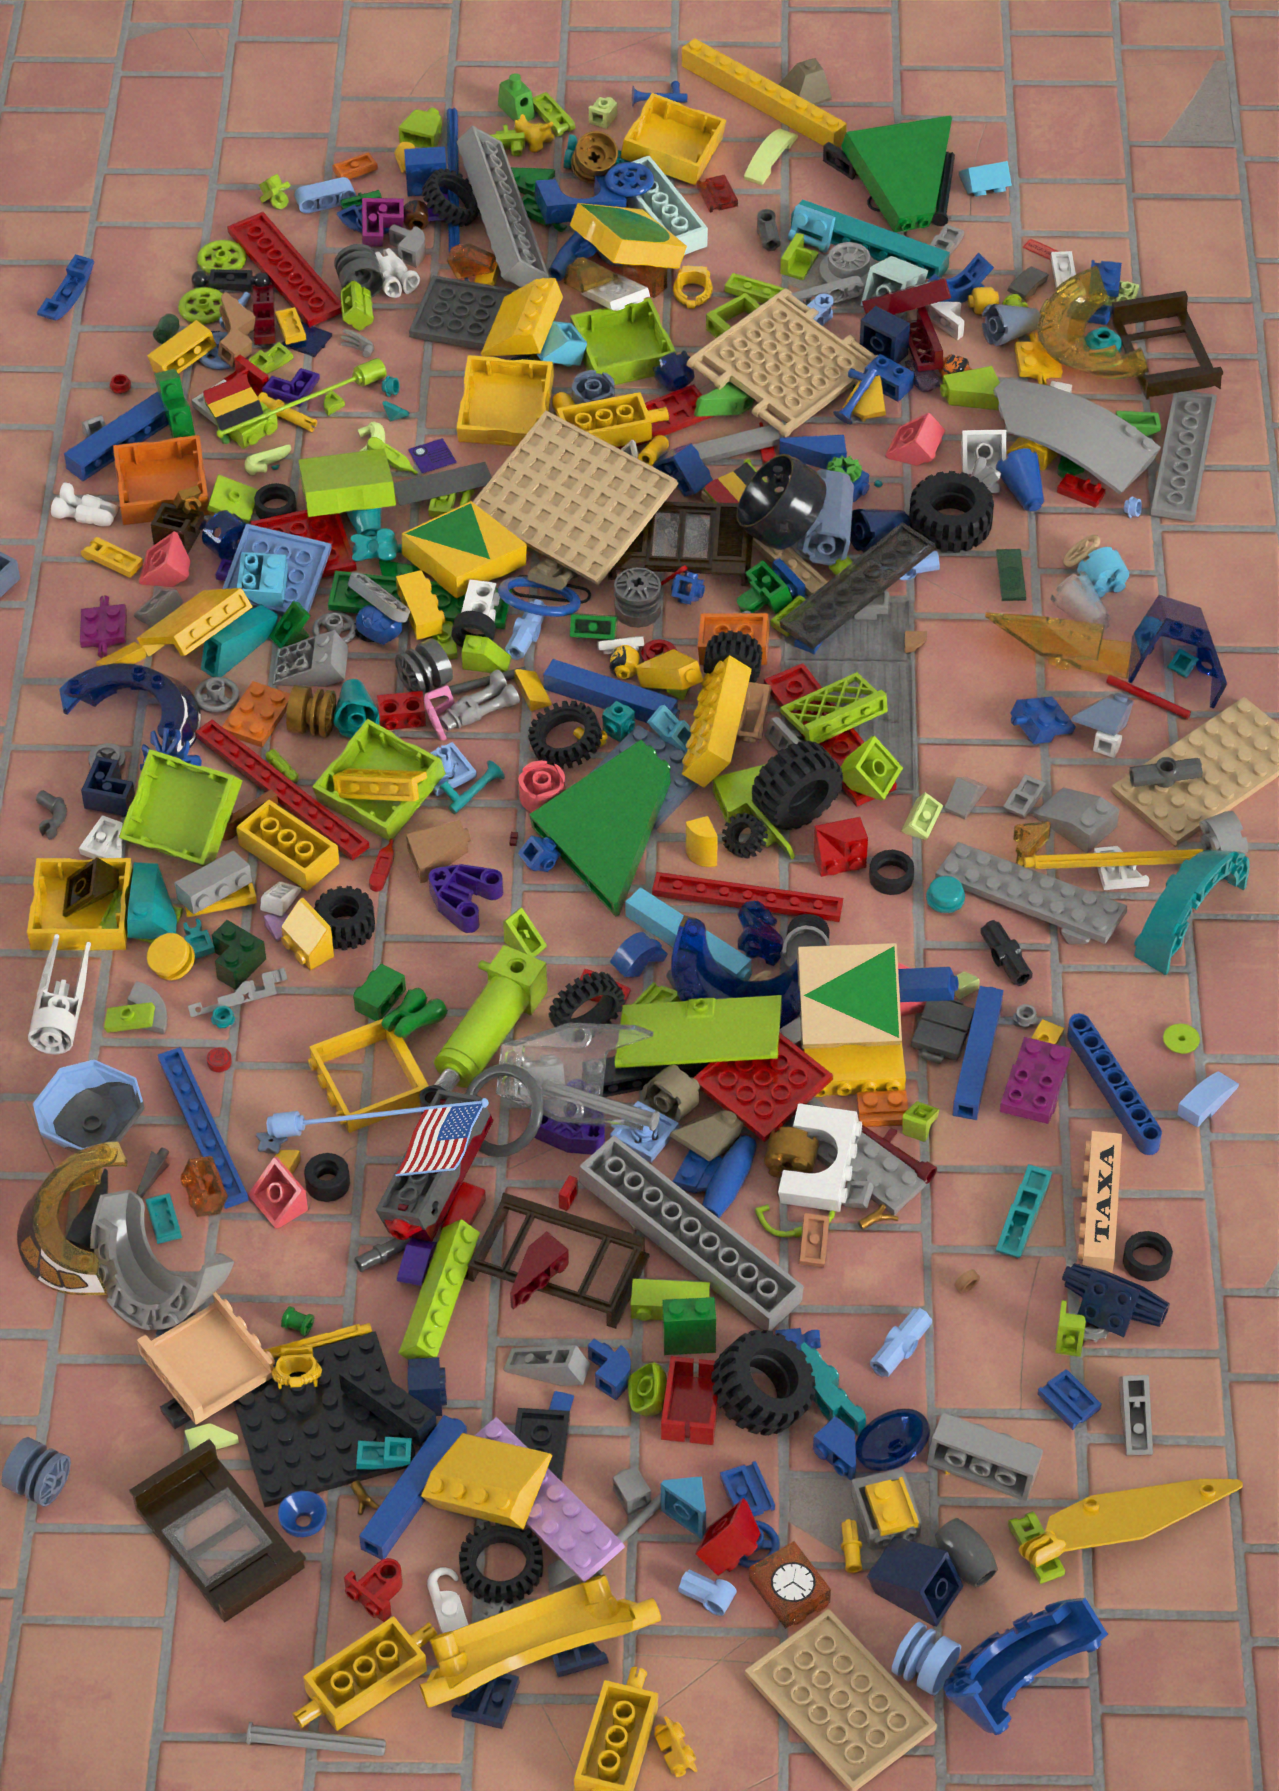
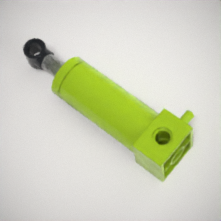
[419,945,548,1114]

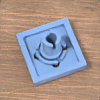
[430,742,477,796]
[610,1101,679,1163]

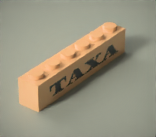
[1077,1131,1122,1273]

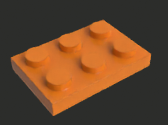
[222,681,290,748]

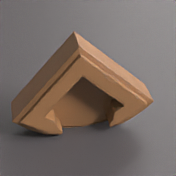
[904,631,927,653]

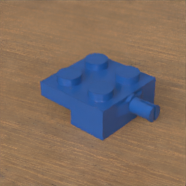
[1010,696,1076,744]

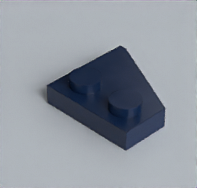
[552,1642,609,1678]

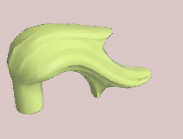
[358,422,385,452]
[244,444,291,476]

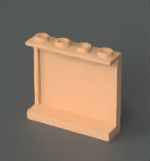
[137,1292,275,1424]

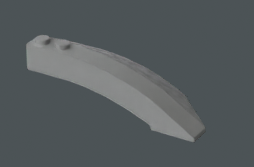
[993,378,1161,494]

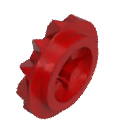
[641,639,677,662]

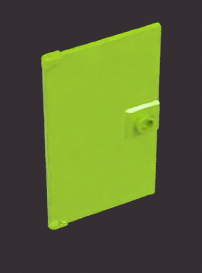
[615,995,782,1068]

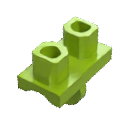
[490,124,525,156]
[259,174,291,209]

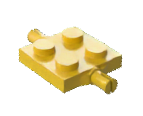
[1014,332,1063,385]

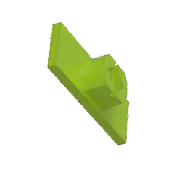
[746,800,795,860]

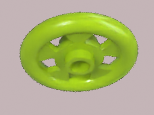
[197,240,247,274]
[178,287,223,324]

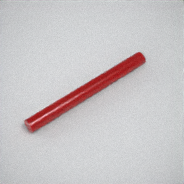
[1106,675,1191,719]

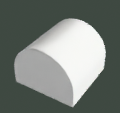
[1093,730,1122,758]

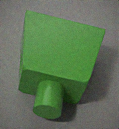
[498,73,535,122]

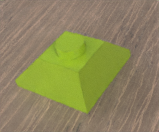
[841,735,903,801]

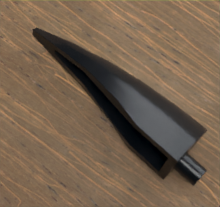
[63,1169,108,1261]

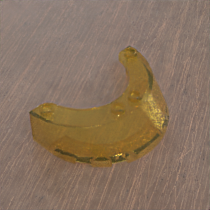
[1037,265,1149,379]

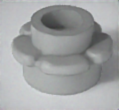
[1013,1004,1037,1027]

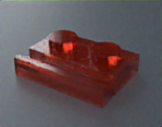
[697,175,738,213]

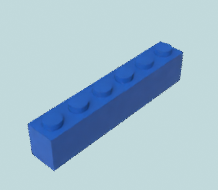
[64,391,169,481]

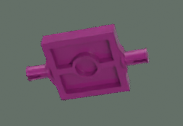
[80,595,127,658]

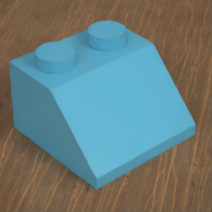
[959,161,1012,197]

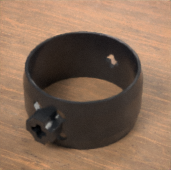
[736,454,826,550]

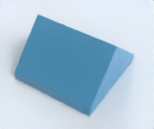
[661,1476,706,1539]

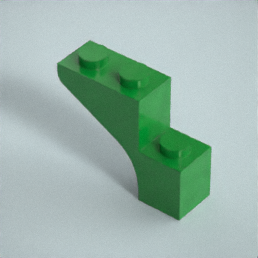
[154,369,195,438]

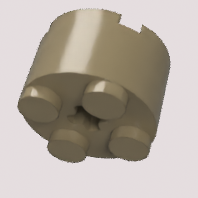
[642,1064,700,1122]

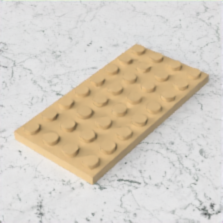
[1111,697,1279,846]

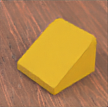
[275,1150,301,1175]

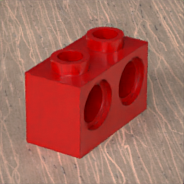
[377,691,426,730]

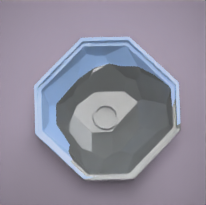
[33,1060,145,1158]

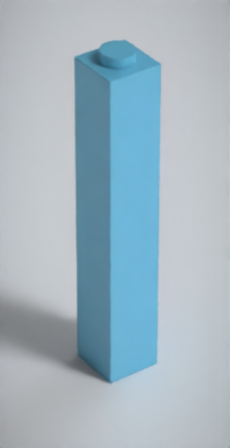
[625,887,752,988]

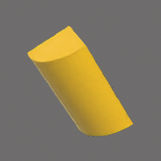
[686,816,718,867]

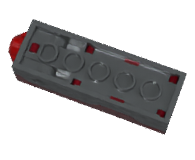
[376,1089,494,1242]

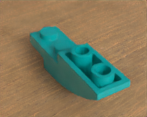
[801,1342,866,1436]

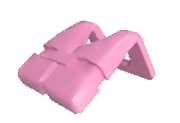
[424,685,455,741]

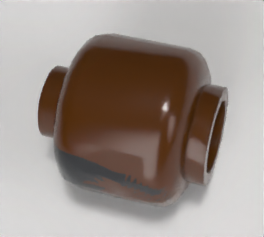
[403,200,429,230]

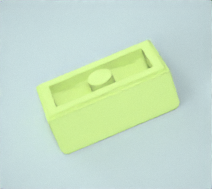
[901,792,943,840]

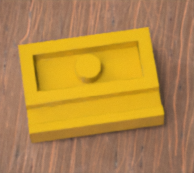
[865,1477,919,1536]

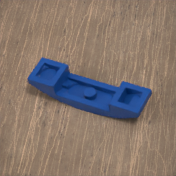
[37,254,94,321]

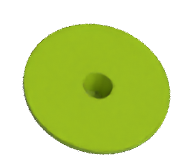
[1163,1023,1200,1054]

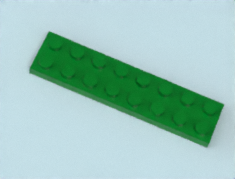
[328,571,512,629]

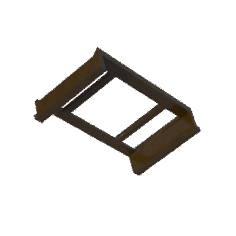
[1112,291,1223,400]
[464,1192,650,1329]

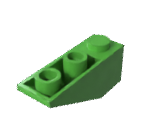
[694,382,755,417]

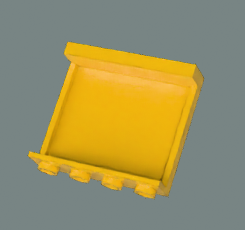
[137,588,252,657]
[800,1011,906,1097]

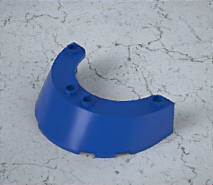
[943,1598,1108,1735]

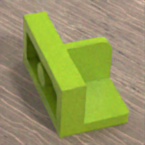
[780,233,818,280]
[1055,1300,1086,1357]

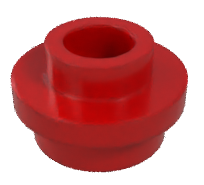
[110,374,131,394]

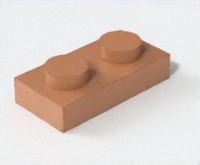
[798,1213,830,1268]

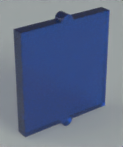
[283,322,332,357]

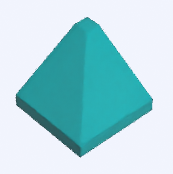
[1168,648,1199,678]

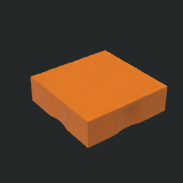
[113,435,210,525]

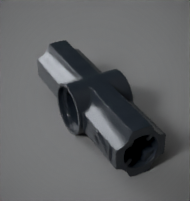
[980,920,1033,986]

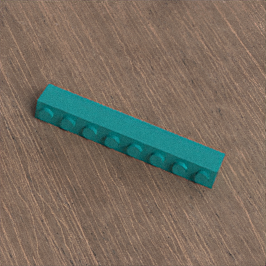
[791,199,950,279]

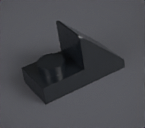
[823,142,855,180]

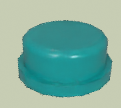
[926,876,965,913]

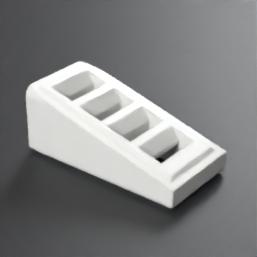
[260,881,301,916]

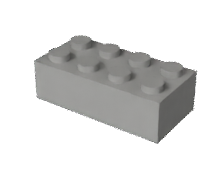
[927,1413,1043,1502]

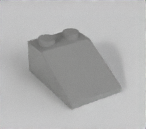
[1033,787,1119,853]

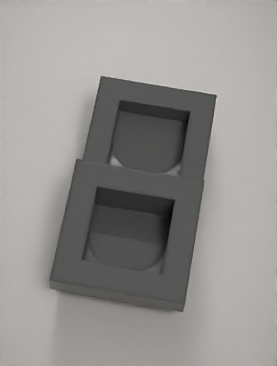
[1007,266,1049,299]

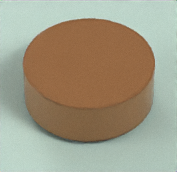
[954,1269,980,1293]

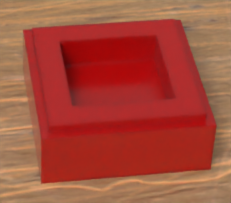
[558,1175,578,1211]

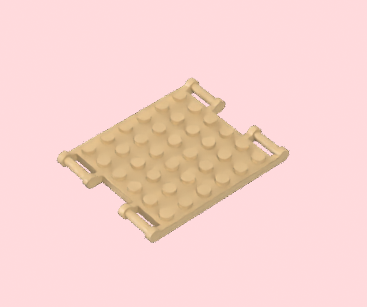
[687,288,878,438]

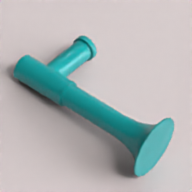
[439,760,505,814]

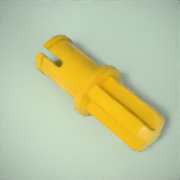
[841,1519,862,1573]

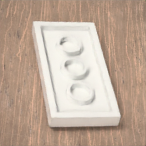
[580,273,650,311]

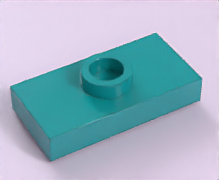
[145,1193,182,1244]

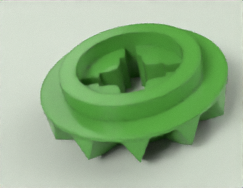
[827,455,862,482]

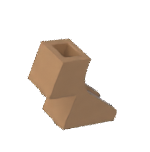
[218,292,256,368]
[737,682,771,743]

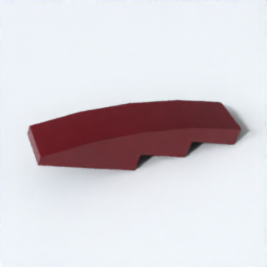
[862,278,951,315]
[252,285,276,345]

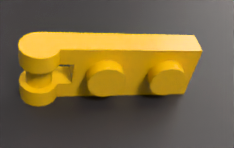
[81,537,144,578]

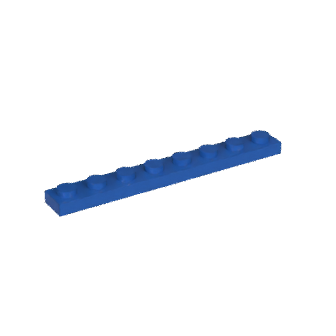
[158,1047,249,1209]

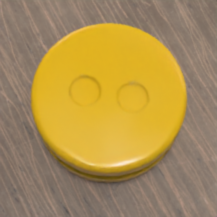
[147,933,195,981]

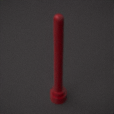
[861,1125,937,1184]

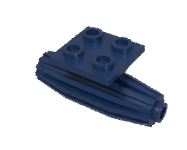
[1062,1263,1170,1337]

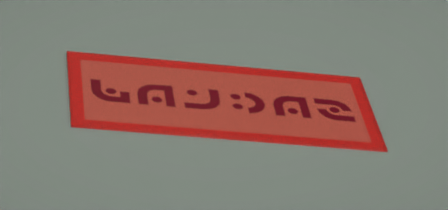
[1023,239,1059,260]

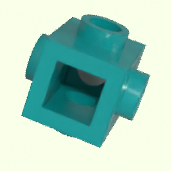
[602,701,636,742]

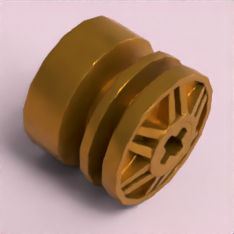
[571,131,618,184]
[286,685,336,738]

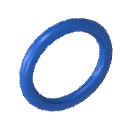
[498,576,581,617]

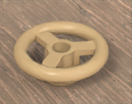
[1063,535,1100,567]

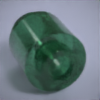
[153,314,180,344]

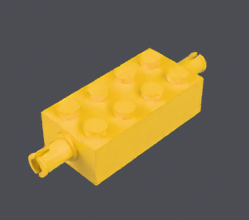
[557,392,669,447]
[292,1616,438,1731]
[574,1667,658,1791]

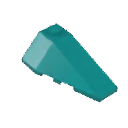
[127,862,177,939]

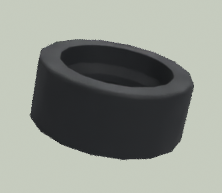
[254,483,297,519]
[451,611,496,648]
[869,849,914,895]
[1123,1231,1173,1282]

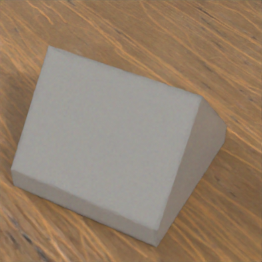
[82,415,106,438]

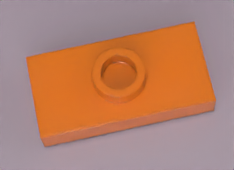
[332,152,378,179]

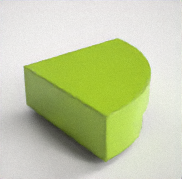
[323,390,345,416]

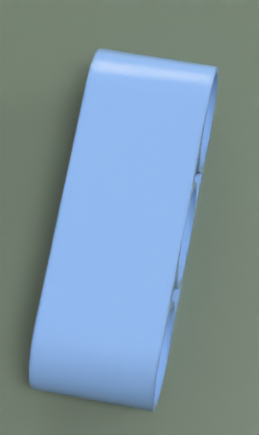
[294,177,356,214]

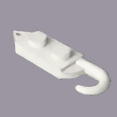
[427,1567,468,1633]

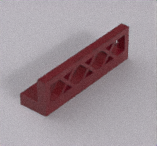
[906,306,943,372]

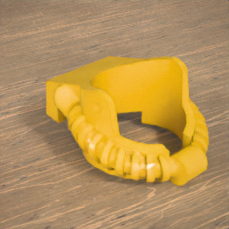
[673,265,713,309]
[272,1346,322,1389]

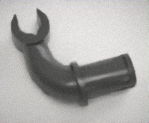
[36,790,67,840]

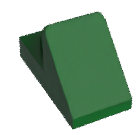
[269,601,311,649]

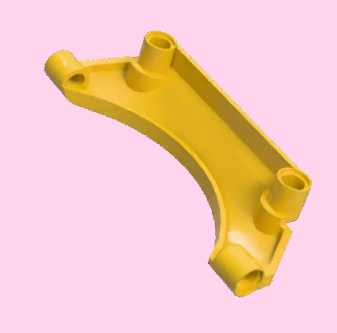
[420,1574,661,1708]

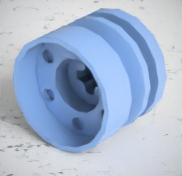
[891,1622,961,1696]

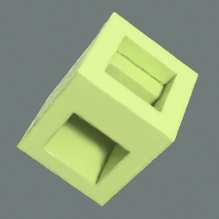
[589,97,618,129]

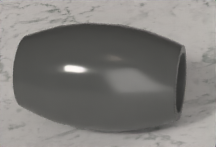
[935,1518,998,1588]

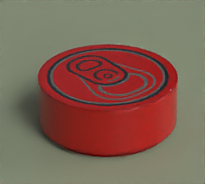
[207,1048,232,1072]

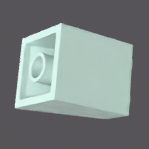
[860,256,928,318]

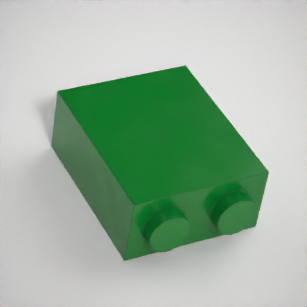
[662,1297,716,1355]

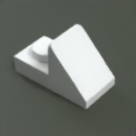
[928,302,964,340]

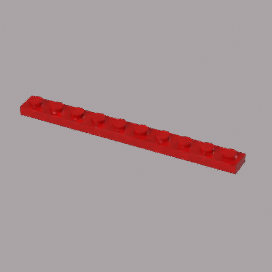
[195,719,370,861]

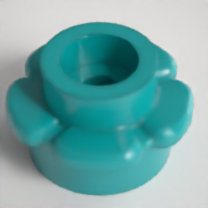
[382,376,400,397]
[211,1006,235,1028]

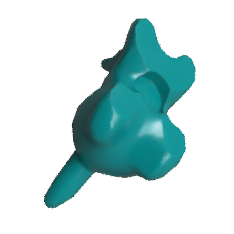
[351,528,402,561]

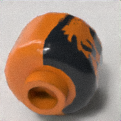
[939,354,972,379]

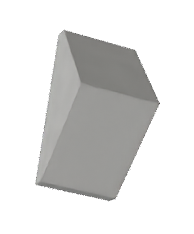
[944,777,987,819]

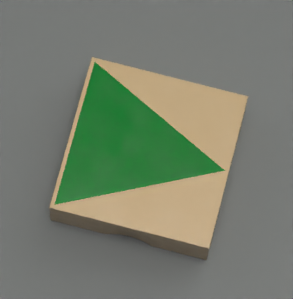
[797,943,902,1049]

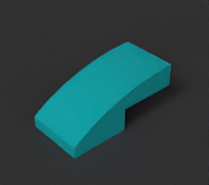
[356,1437,412,1469]

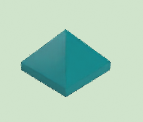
[382,401,410,421]

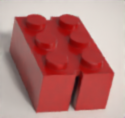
[661,1356,719,1445]

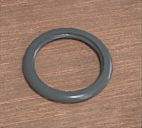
[465,1063,543,1157]

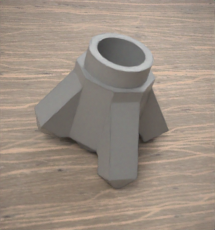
[971,457,1001,493]

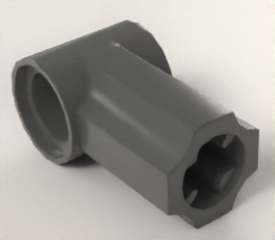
[757,209,780,251]

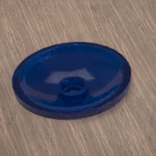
[855,1409,930,1471]

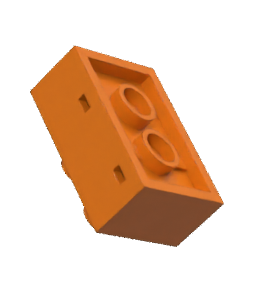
[698,611,770,665]

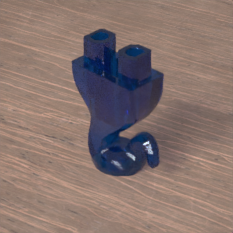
[737,901,784,966]

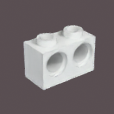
[461,579,500,630]

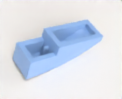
[1177,1071,1239,1128]

